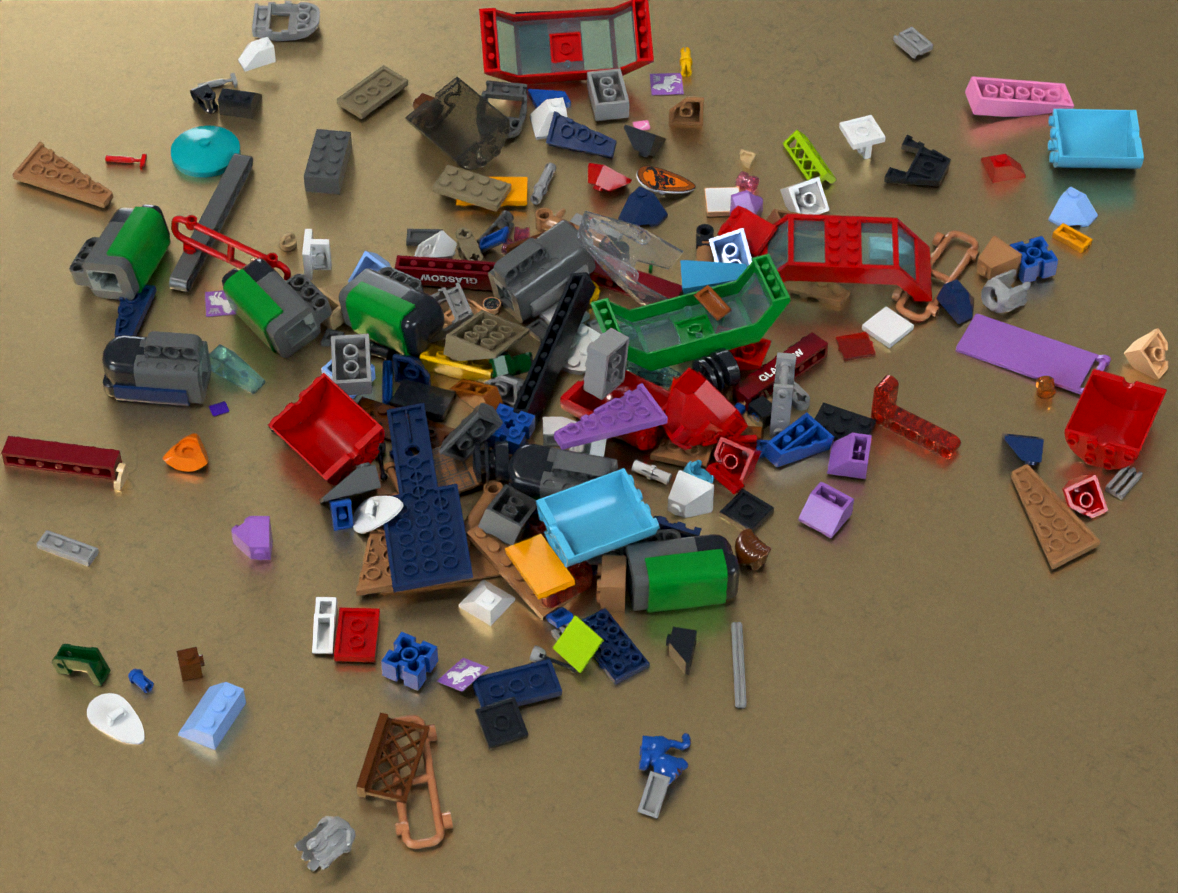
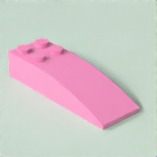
[965,76,1074,117]

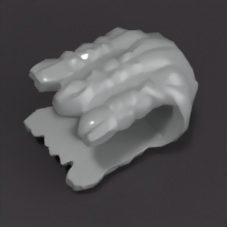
[981,269,1031,313]
[294,816,356,871]

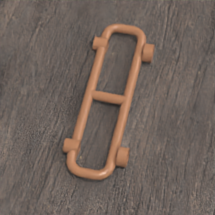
[892,231,980,321]
[386,715,453,849]

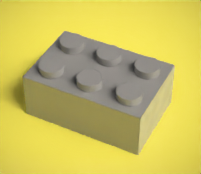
[587,68,629,121]
[583,328,629,400]
[331,334,372,395]

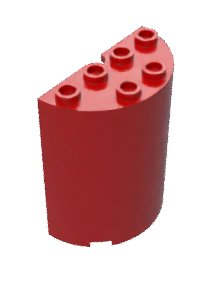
[1064,369,1167,470]
[560,370,670,450]
[268,373,385,485]

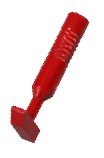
[105,154,147,169]

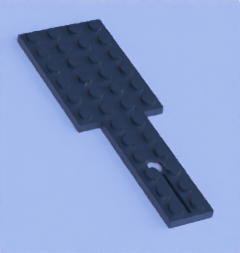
[384,403,473,593]

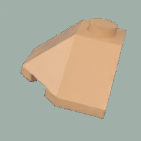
[1124,328,1168,380]

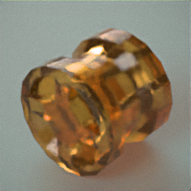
[1036,376,1056,399]

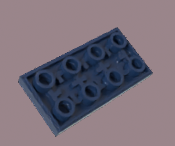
[582,608,650,685]

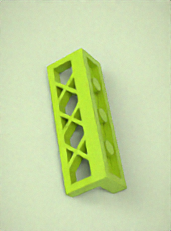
[782,129,837,184]

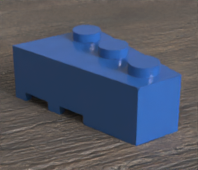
[764,412,834,467]

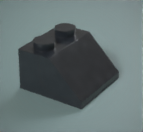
[218,88,262,119]

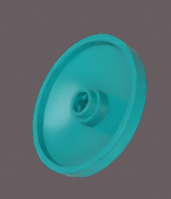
[171,125,241,178]

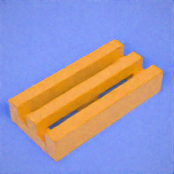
[1052,223,1093,254]

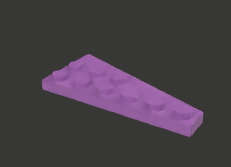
[554,383,668,450]

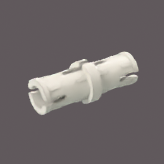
[632,459,672,485]

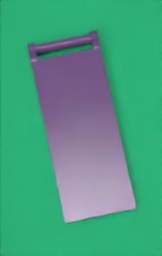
[956,314,1111,395]

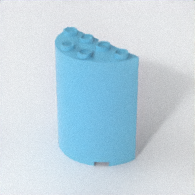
[1048,109,1144,169]
[536,468,660,568]

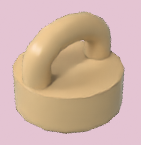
[279,232,297,251]

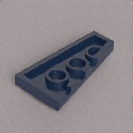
[114,285,157,337]

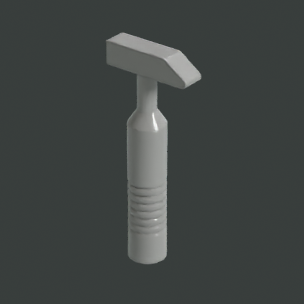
[198,73,238,88]

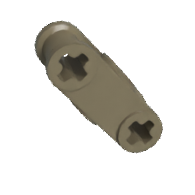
[456,228,483,261]

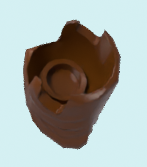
[735,528,771,571]

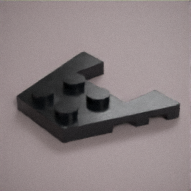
[884,135,951,186]

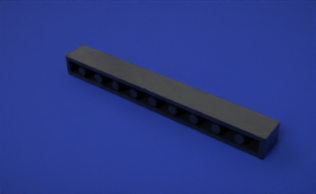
[513,272,596,427]

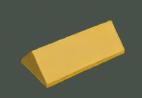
[420,344,494,383]

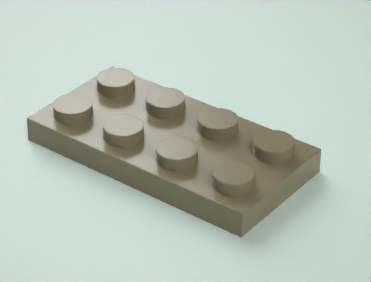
[337,65,408,119]
[433,165,512,211]

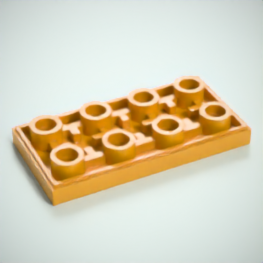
[456,177,528,206]
[505,534,575,600]

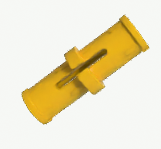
[679,47,692,77]

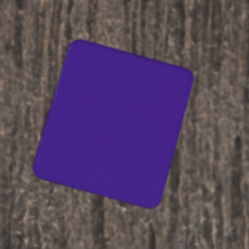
[209,401,229,416]

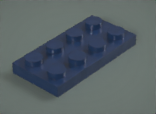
[472,659,562,708]

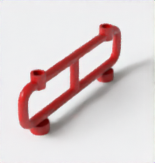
[171,215,291,281]

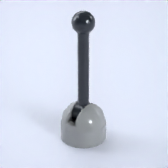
[377,440,388,481]
[530,645,578,673]

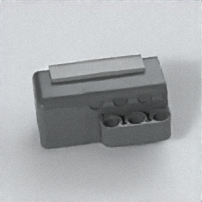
[488,220,596,323]

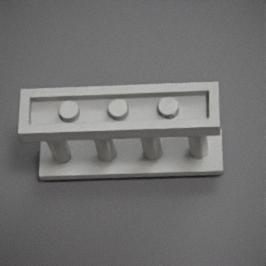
[769,352,796,438]

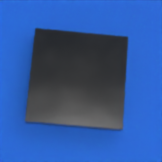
[719,489,774,532]
[475,697,529,749]

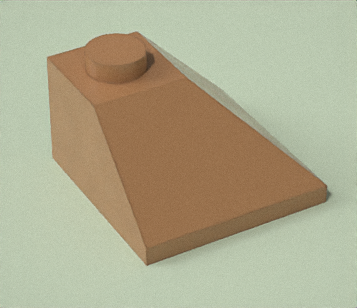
[976,236,1022,282]

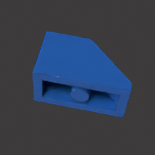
[329,497,354,531]

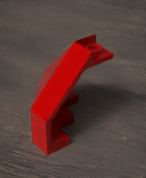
[662,367,748,450]

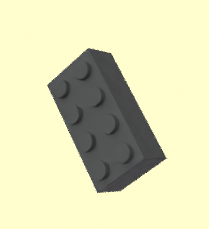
[304,129,352,195]

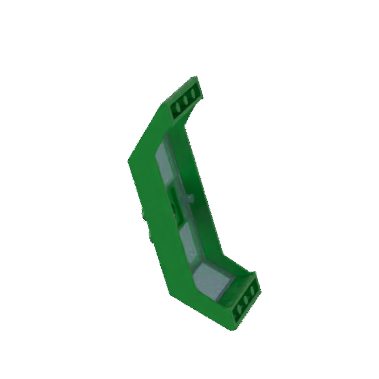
[590,254,791,371]

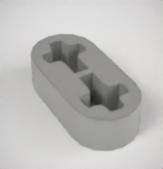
[792,381,810,411]

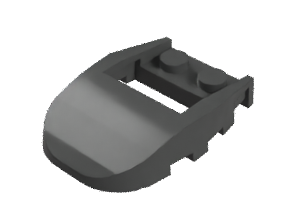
[477,80,527,138]

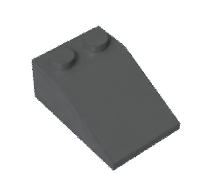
[319,462,381,503]

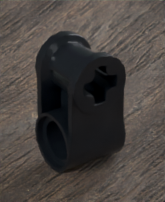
[190,83,218,114]

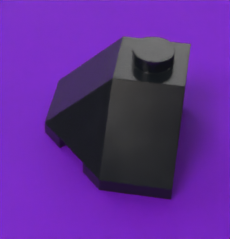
[624,124,666,158]

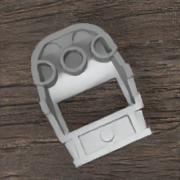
[252,1,320,41]
[427,282,474,343]

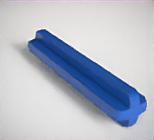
[382,360,393,405]

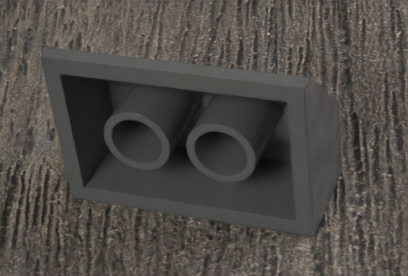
[439,402,503,462]

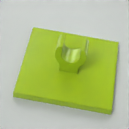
[553,615,604,673]

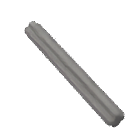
[731,622,747,709]

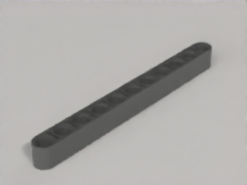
[169,153,253,292]

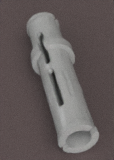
[530,163,556,204]

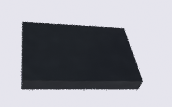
[390,379,456,420]

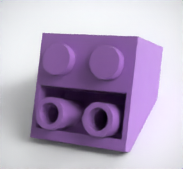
[827,433,872,479]
[798,482,854,538]

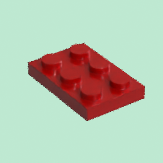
[334,607,380,662]

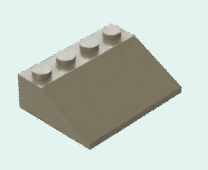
[443,310,530,361]

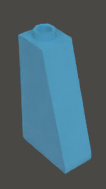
[680,260,751,295]

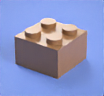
[597,555,626,613]

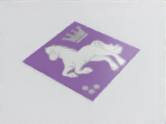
[650,73,684,95]
[205,290,236,317]
[437,658,489,692]

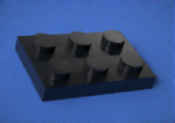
[815,402,876,441]

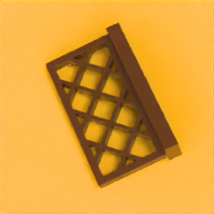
[356,712,430,804]

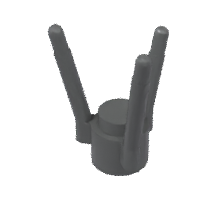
[477,210,514,245]

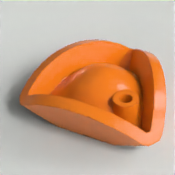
[163,433,208,472]

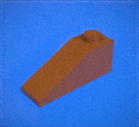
[449,379,504,410]

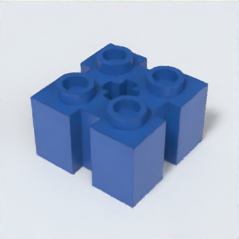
[1009,236,1058,283]
[484,403,535,455]
[381,632,438,691]

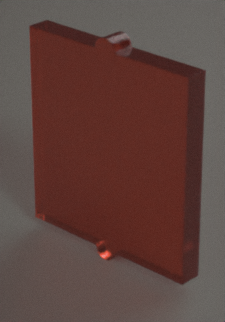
[836,332,876,361]

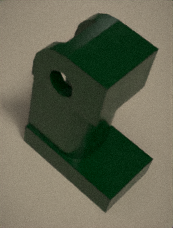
[488,352,533,378]
[51,644,111,686]

